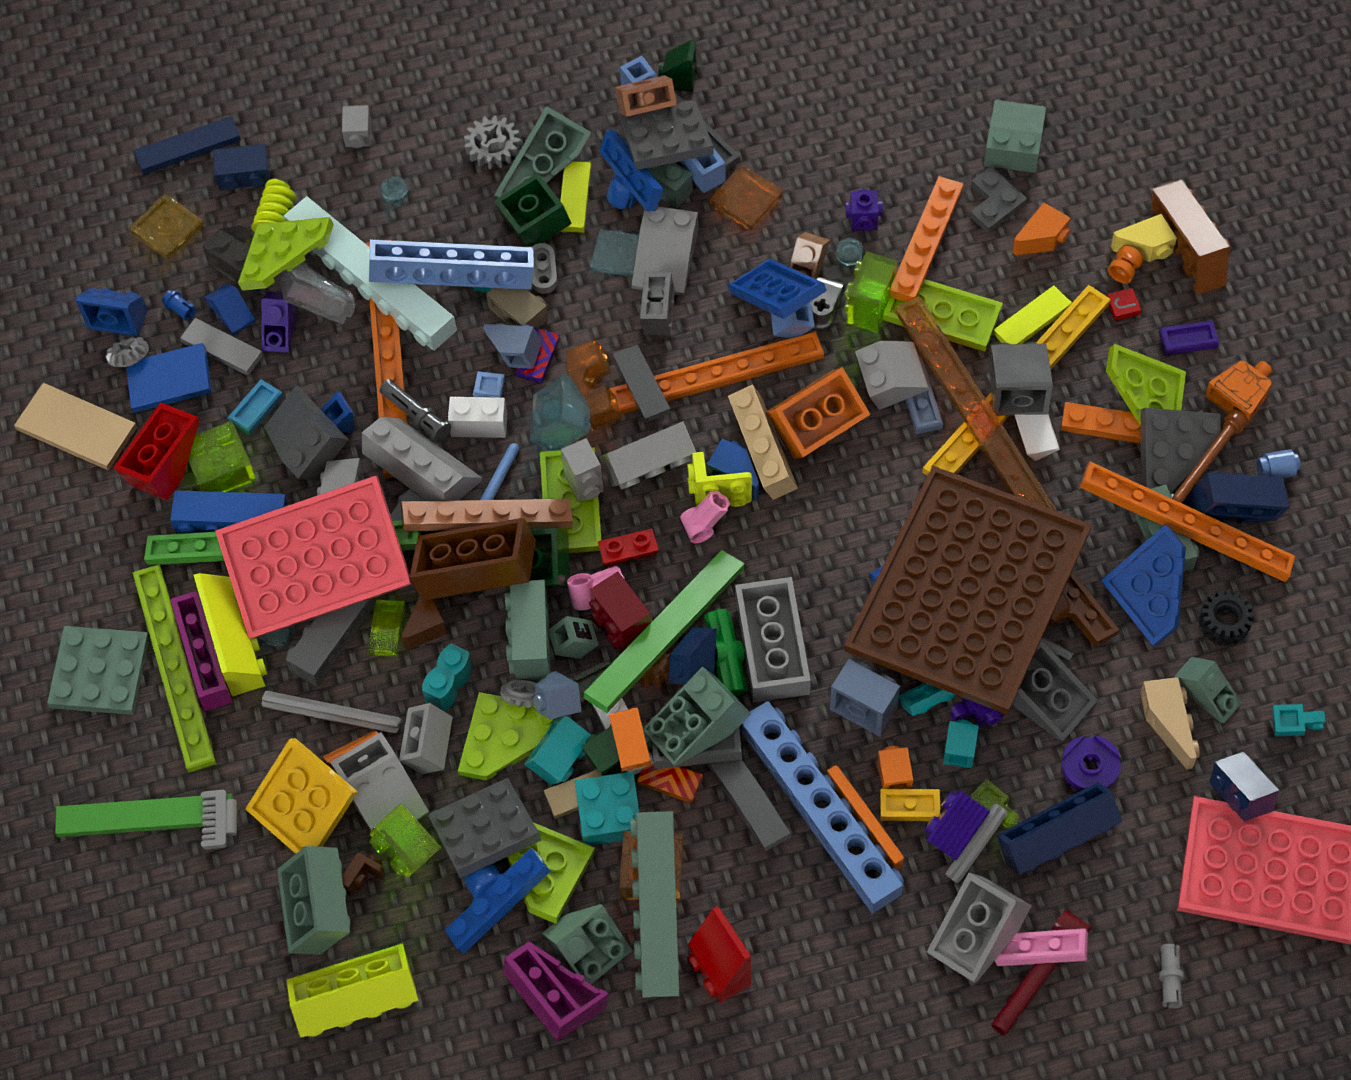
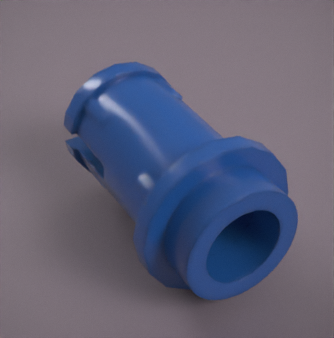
[162,290,197,321]

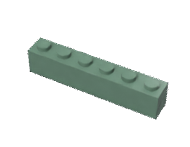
[630,811,679,997]

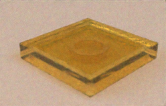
[129,194,204,260]

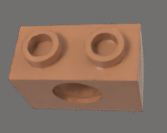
[615,75,677,117]

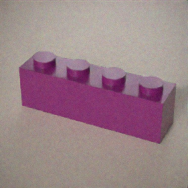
[170,590,233,711]

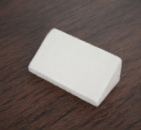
[1015,415,1060,461]

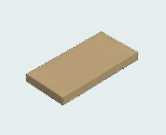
[14,383,137,471]

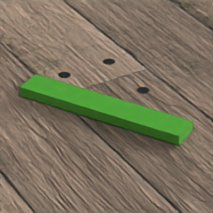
[55,794,233,837]

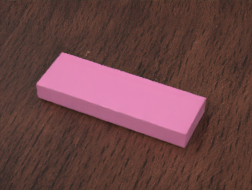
[995,928,1088,966]

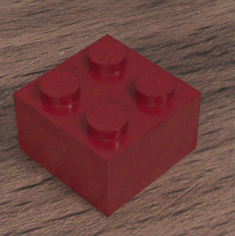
[589,571,651,653]

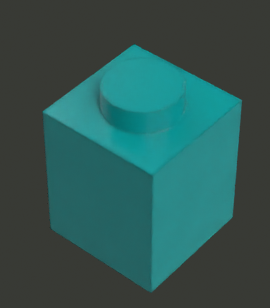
[943,720,979,769]

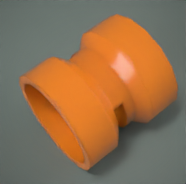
[1108,246,1144,284]

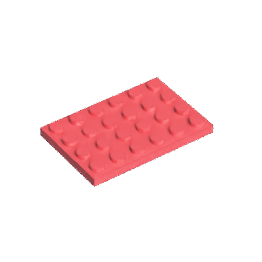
[215,476,413,639]
[1177,796,1351,945]

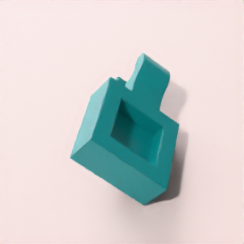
[1272,704,1326,736]

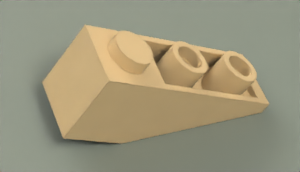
[1140,677,1200,769]

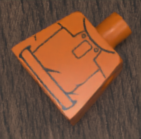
[1205,361,1272,428]

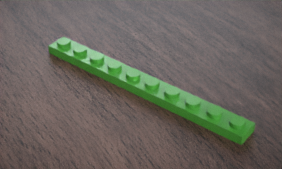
[144,520,421,565]

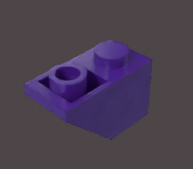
[261,291,295,353]

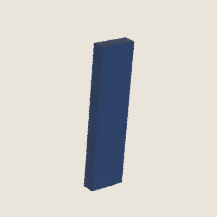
[134,116,241,175]

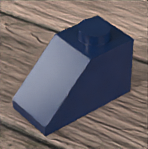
[668,627,717,685]

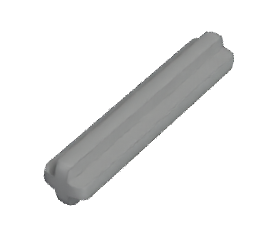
[946,804,1007,883]

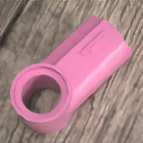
[680,491,730,544]
[567,566,625,610]

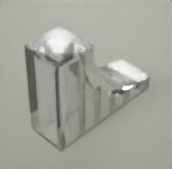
[278,261,356,325]

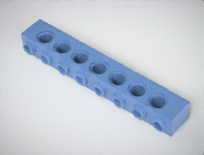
[739,701,904,914]

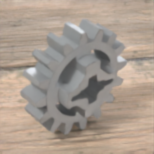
[464,115,521,169]

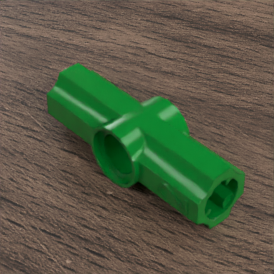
[704,609,748,697]

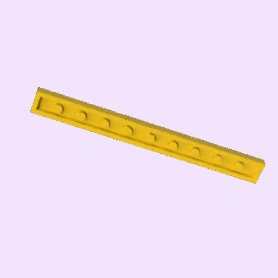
[922,285,1110,476]

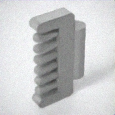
[201,790,237,850]

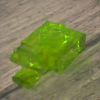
[970,779,1019,829]

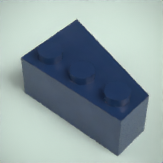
[1183,471,1289,524]

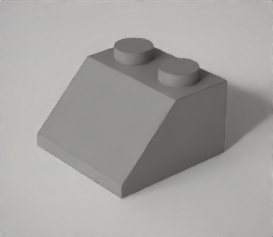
[855,341,930,410]

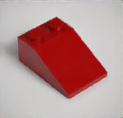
[113,403,200,501]
[686,906,751,1003]

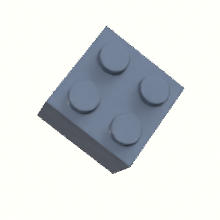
[830,659,900,737]

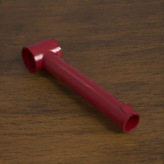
[991,909,1092,1036]

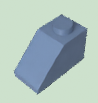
[533,671,582,719]

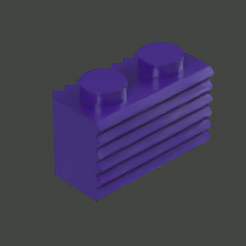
[924,789,990,860]

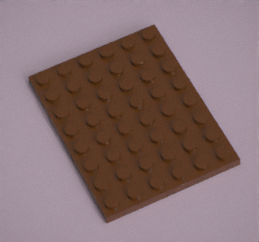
[844,466,1092,715]

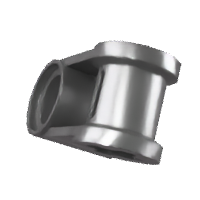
[811,277,845,330]

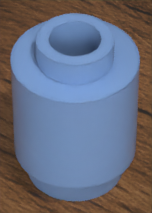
[1256,449,1301,479]

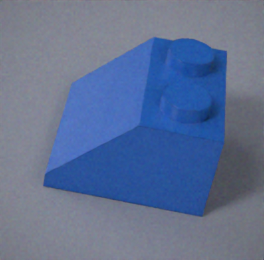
[75,288,147,337]

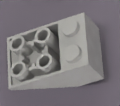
[330,732,429,844]

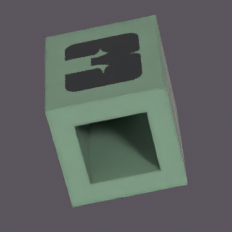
[548,616,599,659]

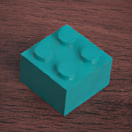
[574,772,639,846]

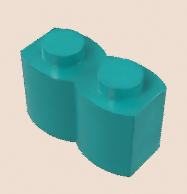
[422,643,472,712]

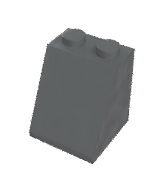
[989,342,1053,416]

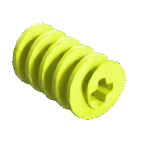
[251,179,297,232]

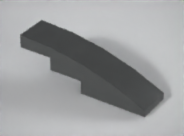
[706,760,791,851]

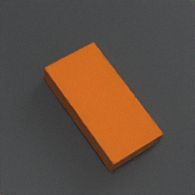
[609,707,651,772]

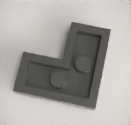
[970,166,1027,233]

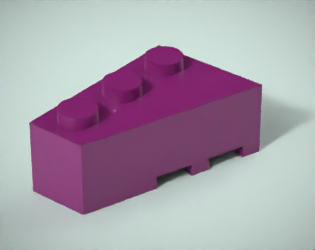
[503,942,609,1042]

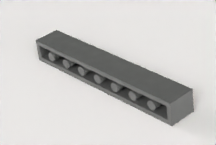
[286,488,429,687]

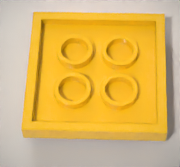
[245,738,358,854]

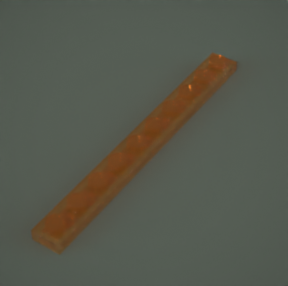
[895,296,1057,511]

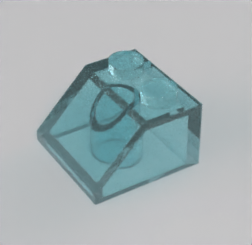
[530,374,591,451]

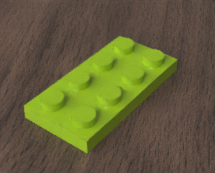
[883,279,1003,352]
[540,447,602,553]

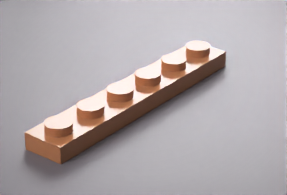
[401,499,573,531]

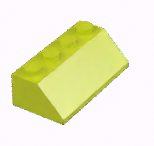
[194,573,267,697]
[287,943,419,1038]

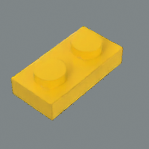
[880,789,940,821]

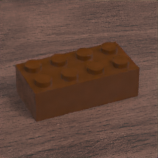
[410,517,536,600]

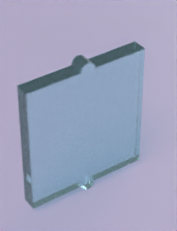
[590,229,639,277]

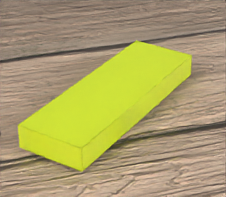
[560,161,591,233]
[993,286,1072,344]

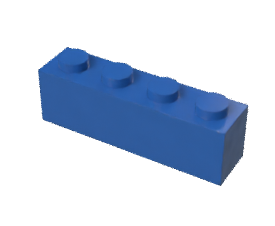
[170,491,289,534]

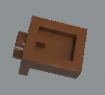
[342,852,385,897]

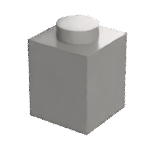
[342,105,372,148]

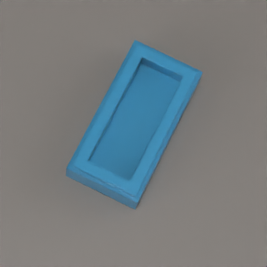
[227,379,284,436]

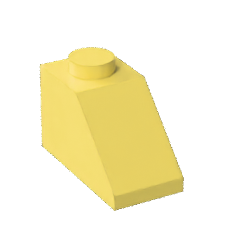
[1111,214,1177,262]

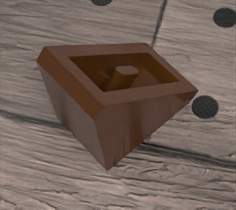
[401,595,447,650]

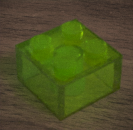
[844,251,897,332]
[188,421,256,492]
[369,803,441,877]

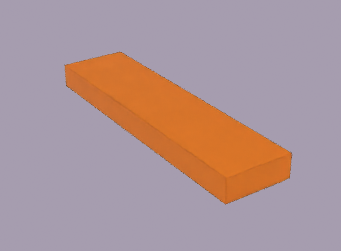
[827,765,904,871]

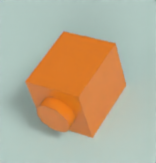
[877,746,913,789]

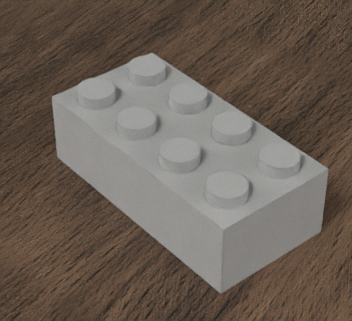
[735,577,811,703]

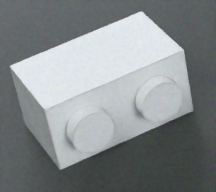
[448,397,507,438]

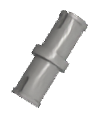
[1159,944,1184,1009]

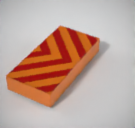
[637,763,703,804]

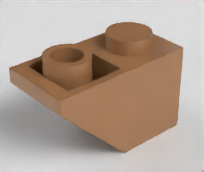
[790,232,830,279]

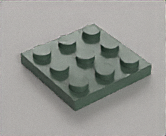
[47,626,150,715]

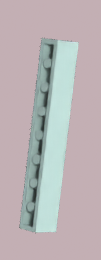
[284,196,457,351]

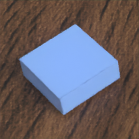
[473,371,505,398]

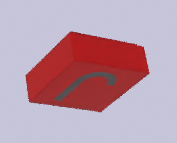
[1106,288,1141,321]

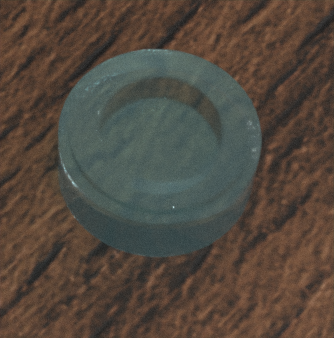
[381,177,408,204]
[836,238,863,265]

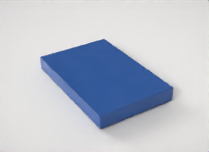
[126,343,212,413]

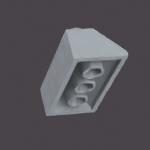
[362,417,482,501]

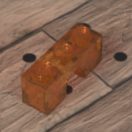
[565,340,622,431]

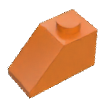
[1012,202,1071,256]

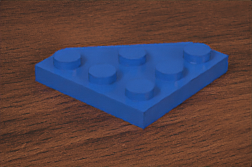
[1101,525,1186,646]

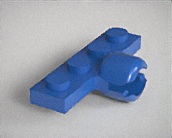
[599,130,663,211]
[445,848,551,954]

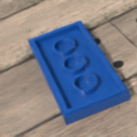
[728,259,827,319]

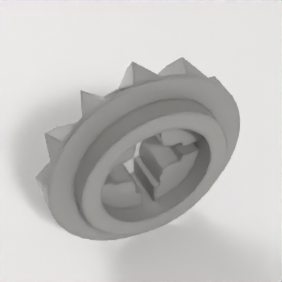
[106,337,149,367]
[500,680,537,708]

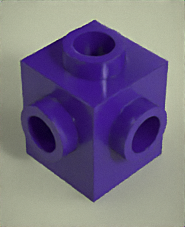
[845,189,883,231]

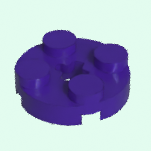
[1061,736,1121,791]

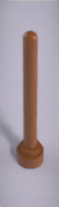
[1172,409,1248,503]

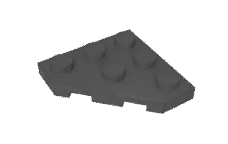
[1140,408,1221,493]

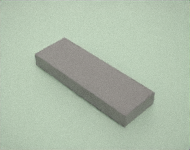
[180,318,263,376]

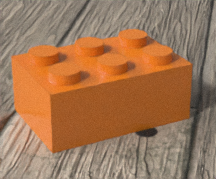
[766,367,871,459]

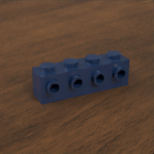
[996,782,1122,875]

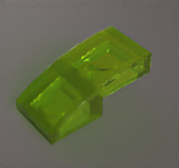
[368,600,405,657]

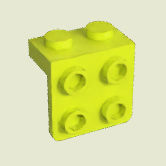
[687,452,752,507]

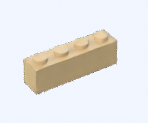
[728,384,798,500]

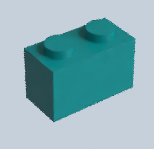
[524,716,591,785]

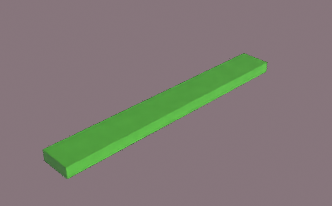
[584,550,745,713]

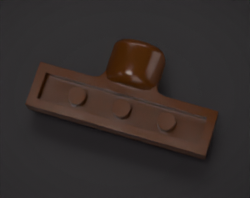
[1048,571,1119,648]

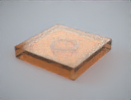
[710,165,783,231]

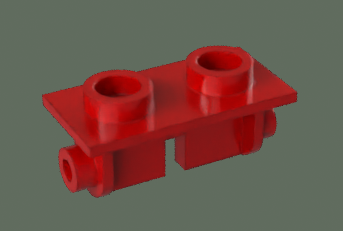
[598,528,659,567]

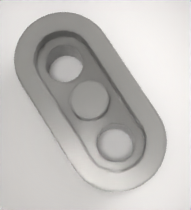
[532,243,558,294]

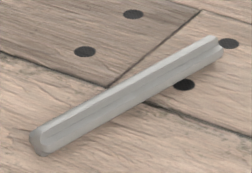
[262,691,401,734]

